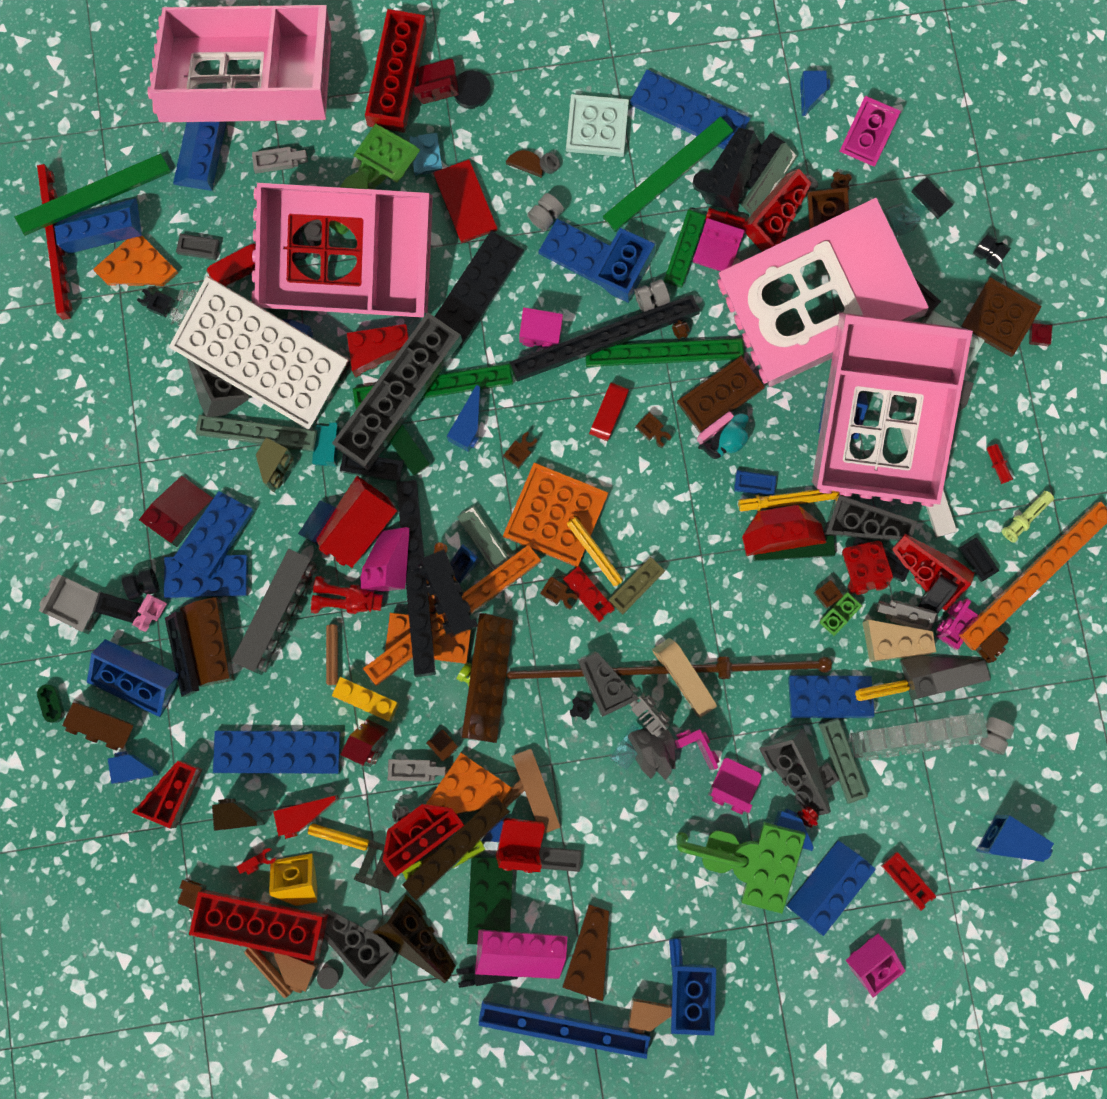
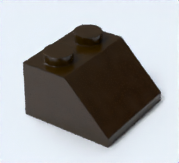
[212,798,265,831]

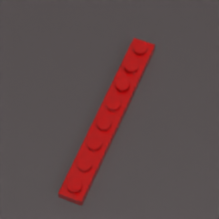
[37,164,72,320]

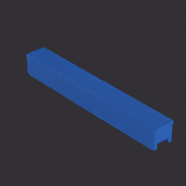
[478,1001,650,1059]

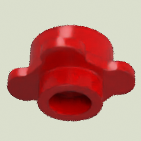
[797,807,819,828]

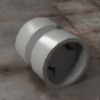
[527,193,564,231]
[634,279,670,312]
[978,717,1015,755]

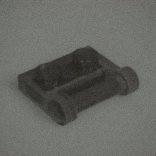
[354,839,395,893]

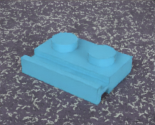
[409,133,442,176]

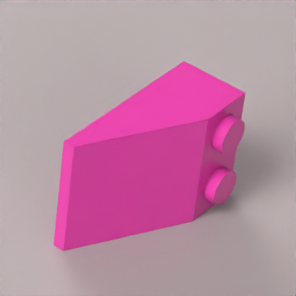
[839,96,901,167]
[360,527,409,592]

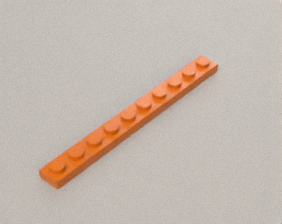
[958,502,1107,650]
[363,545,541,686]

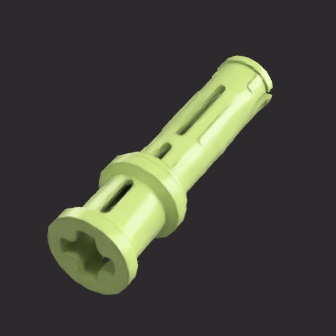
[1002,491,1054,543]

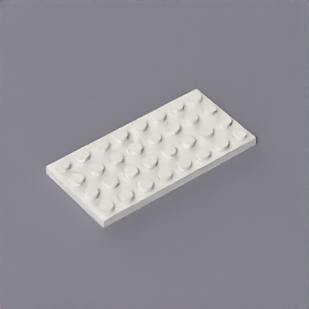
[169,276,349,430]

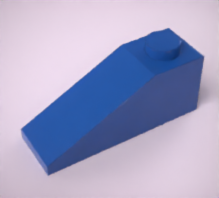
[447,385,481,452]

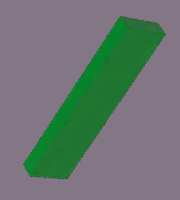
[663,209,706,288]

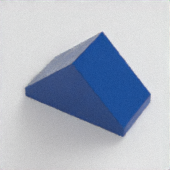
[450,544,479,584]

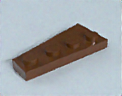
[562,904,609,1001]

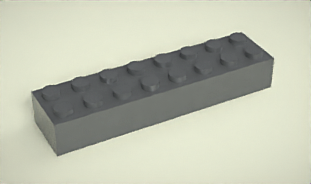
[332,312,462,471]

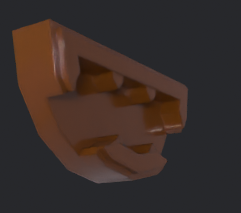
[506,150,543,178]

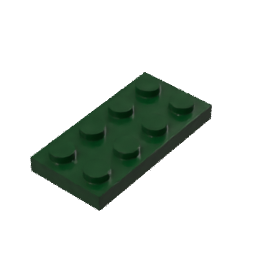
[467,857,513,945]

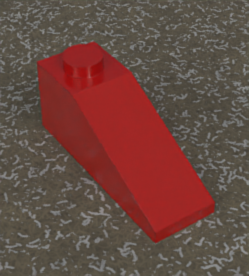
[273,795,339,839]

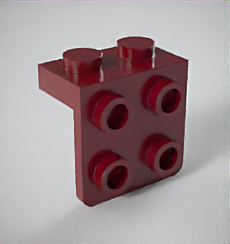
[414,59,459,104]

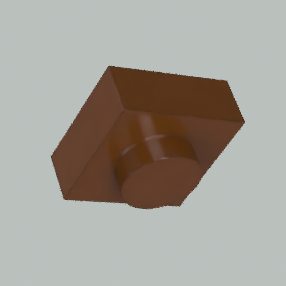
[814,580,843,609]

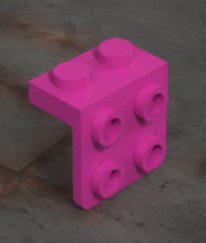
[935,598,978,650]
[674,729,720,770]
[708,758,762,815]

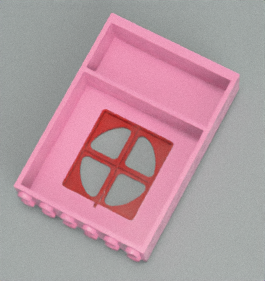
[252,183,433,317]

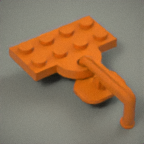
[385,542,471,664]

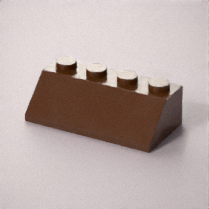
[180,597,235,687]

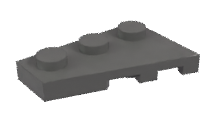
[577,651,639,717]

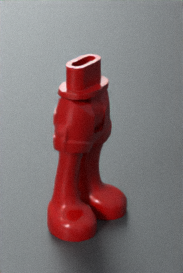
[311,576,383,614]

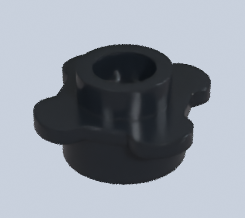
[570,697,592,720]

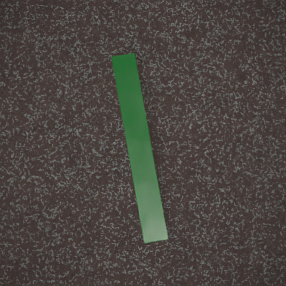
[603,117,734,232]
[14,153,170,236]
[585,338,744,367]
[352,364,513,409]

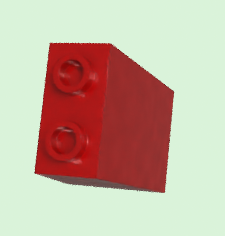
[316,476,397,568]

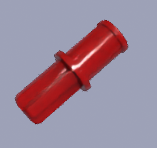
[705,207,745,229]
[987,444,1013,484]

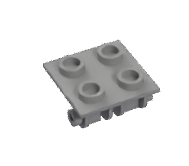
[630,693,670,737]

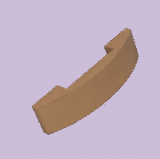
[512,749,561,834]

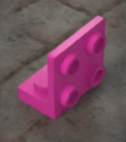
[693,218,745,272]

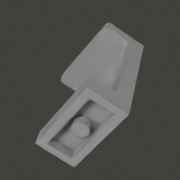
[39,574,99,634]

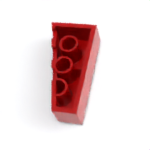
[740,169,811,252]

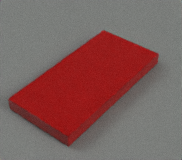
[433,160,497,244]

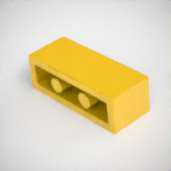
[332,677,399,722]

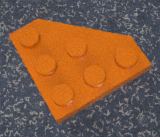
[93,236,178,286]
[426,753,512,814]

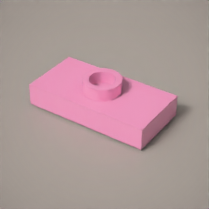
[697,412,734,444]

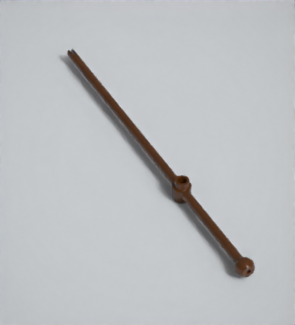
[507,656,832,679]

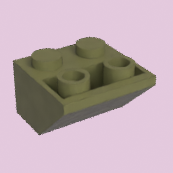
[256,437,294,492]

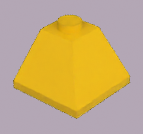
[269,853,317,906]

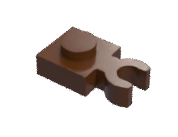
[635,412,672,448]
[503,432,537,469]
[540,577,578,610]

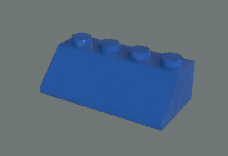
[173,121,227,191]
[55,198,142,254]
[87,639,179,717]
[786,840,876,936]

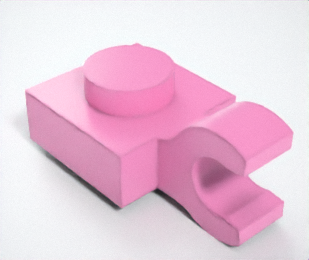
[132,594,167,632]

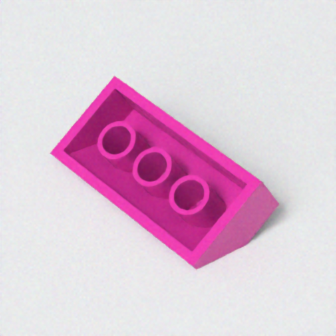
[475,930,568,979]

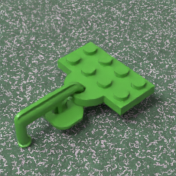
[329,124,420,234]
[676,822,806,914]

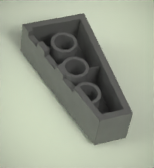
[824,495,917,541]

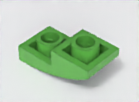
[819,591,863,636]

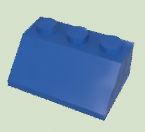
[593,228,655,303]
[671,964,716,1036]

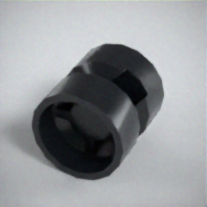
[973,232,1011,269]
[121,567,159,601]

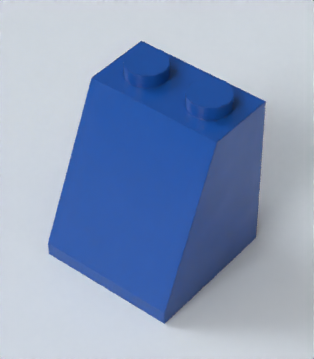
[976,815,1054,862]

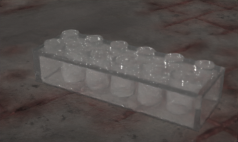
[850,712,988,761]

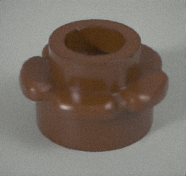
[672,320,689,339]

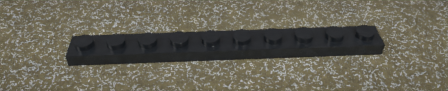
[509,295,700,382]
[396,480,436,677]

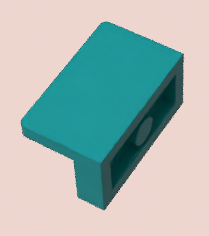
[312,422,340,467]

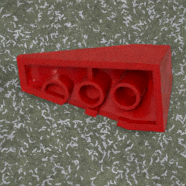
[892,534,974,611]

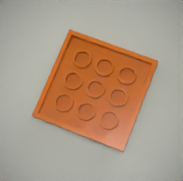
[503,463,608,567]

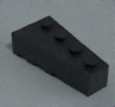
[698,127,762,212]
[418,549,478,638]

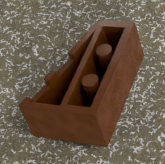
[62,700,134,751]

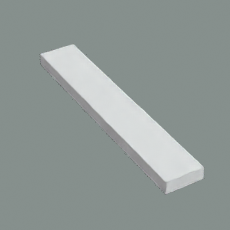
[900,420,957,538]

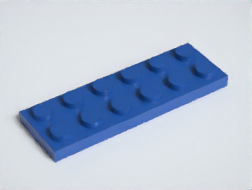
[629,70,750,149]
[213,731,341,774]

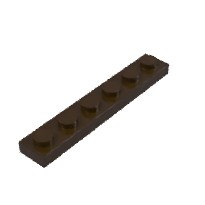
[402,796,511,901]

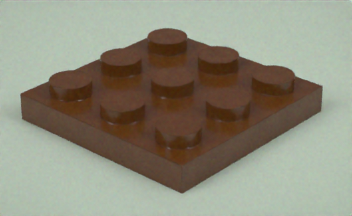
[960,277,1042,357]

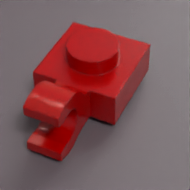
[236,848,277,875]

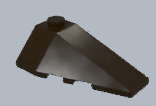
[373,894,456,983]

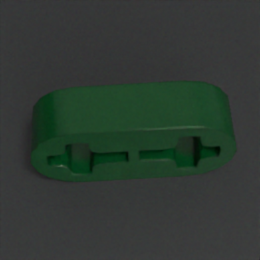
[37,684,65,723]

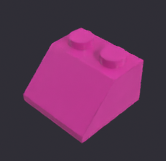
[519,307,563,349]
[846,934,905,998]

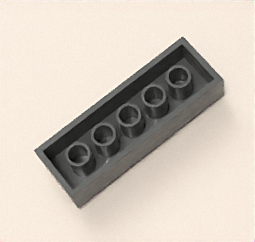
[232,548,318,675]

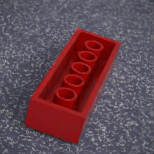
[365,9,427,133]
[189,890,328,961]

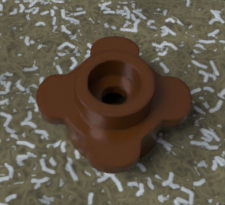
[830,171,852,191]

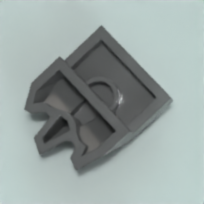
[628,727,676,780]

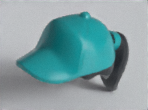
[698,413,749,459]

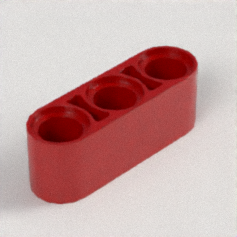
[207,244,256,287]
[589,382,629,442]

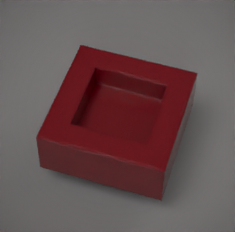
[1029,323,1052,346]

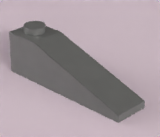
[187,358,249,417]
[900,655,991,700]
[759,728,831,816]
[322,909,396,988]

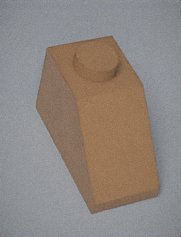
[274,953,318,993]
[628,998,672,1034]

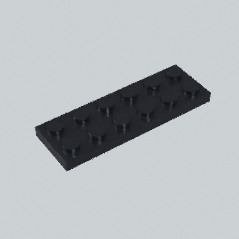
[434,231,524,348]

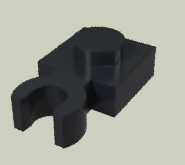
[137,289,175,318]

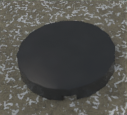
[454,70,491,109]

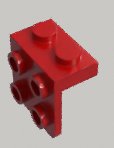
[842,541,893,595]
[496,818,545,873]

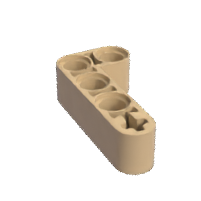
[652,638,717,718]

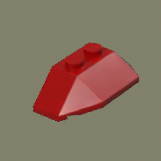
[742,505,826,556]
[382,804,464,877]

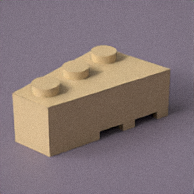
[863,620,936,662]

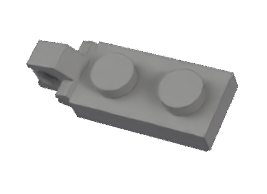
[252,147,308,174]
[876,600,937,631]
[388,759,446,782]

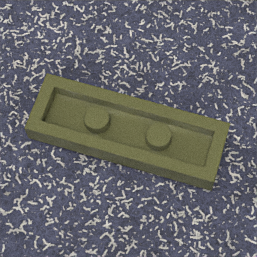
[608,557,665,615]

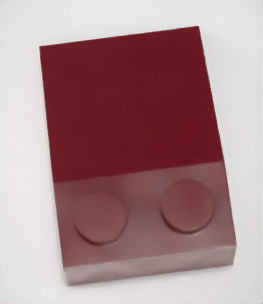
[139,475,213,547]

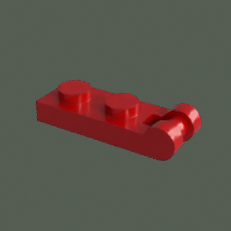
[563,566,615,623]
[880,852,936,911]

